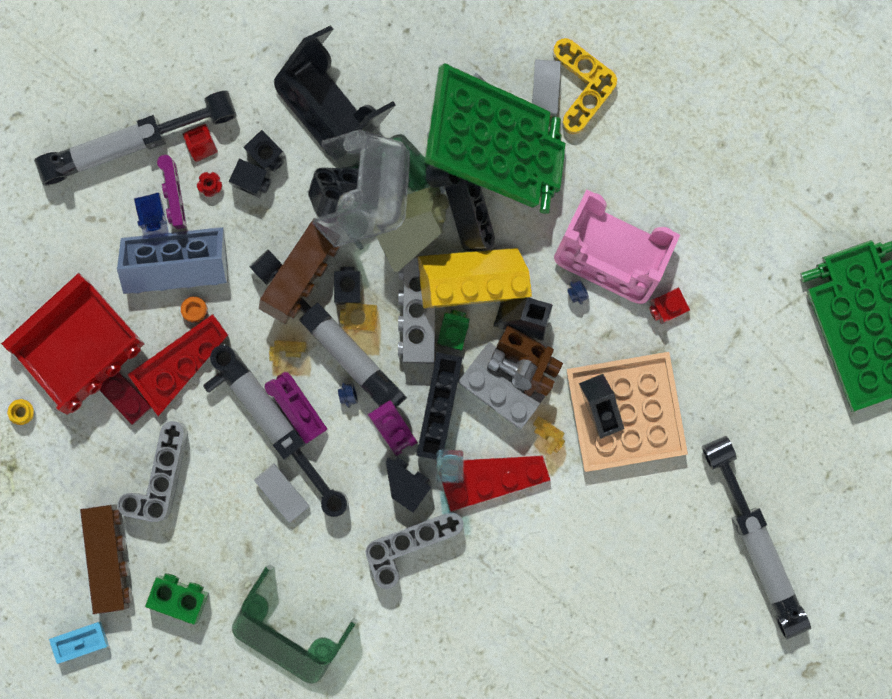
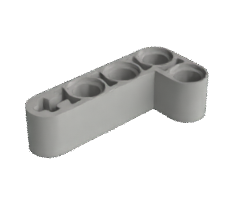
[118,421,188,522]
[366,512,463,589]

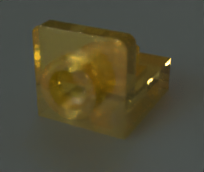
[269,340,308,367]
[532,416,566,455]

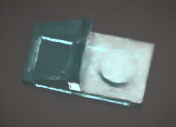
[436,450,464,483]

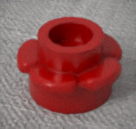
[197,172,222,197]

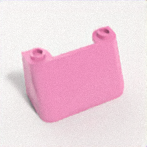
[554,190,680,304]

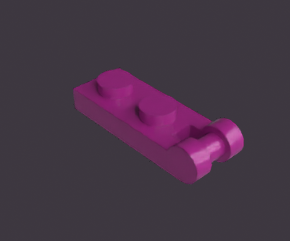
[157,155,187,230]
[264,372,328,444]
[368,400,418,456]

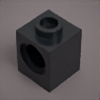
[243,130,286,172]
[228,158,272,198]
[334,267,362,305]

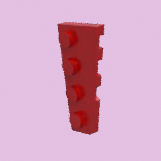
[127,314,228,416]
[436,456,551,512]

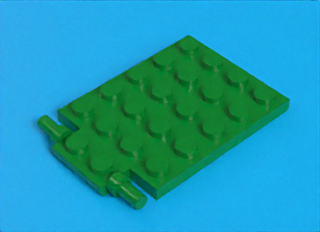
[424,63,566,214]
[800,240,892,412]

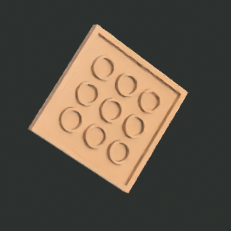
[566,352,688,472]

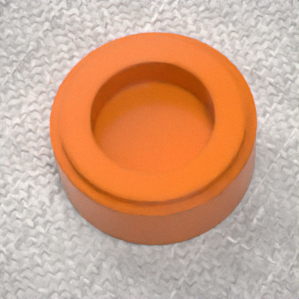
[181,297,208,323]

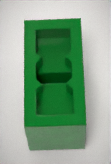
[145,573,209,625]

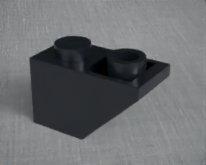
[494,297,553,340]
[385,456,431,513]

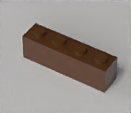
[258,218,341,325]
[80,504,132,614]

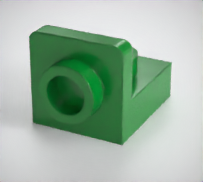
[437,310,470,351]

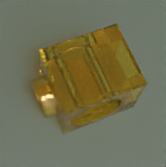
[340,303,378,333]

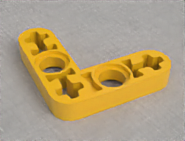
[553,38,617,134]

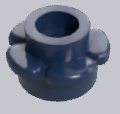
[567,280,589,305]
[338,382,358,408]

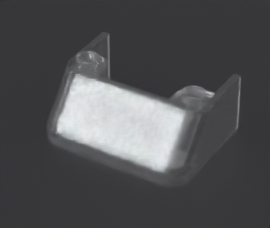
[313,130,410,247]

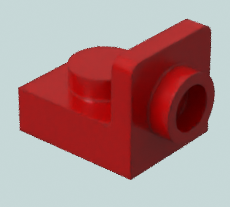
[649,287,690,325]

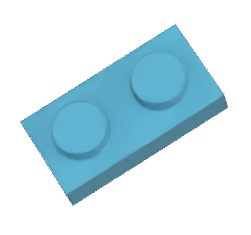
[49,621,109,664]

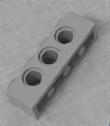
[398,258,435,364]

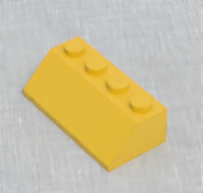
[418,248,532,309]

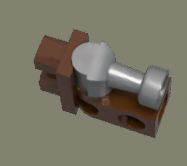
[487,325,563,397]

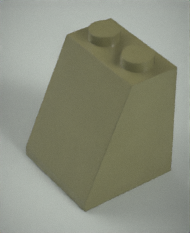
[373,187,449,272]

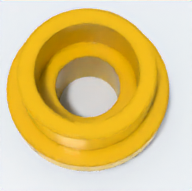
[7,399,34,425]

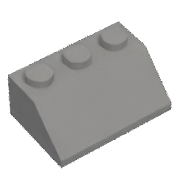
[458,342,545,430]

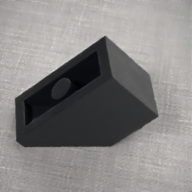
[579,374,624,439]

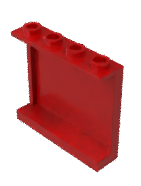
[1,273,145,415]

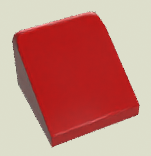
[182,123,218,162]

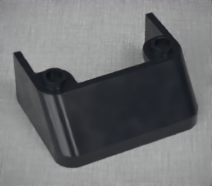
[274,25,396,158]

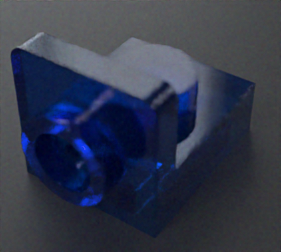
[134,192,168,232]

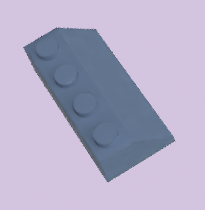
[117,227,227,294]

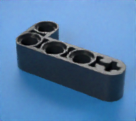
[426,164,495,251]
[308,168,410,221]

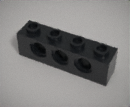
[416,352,463,461]

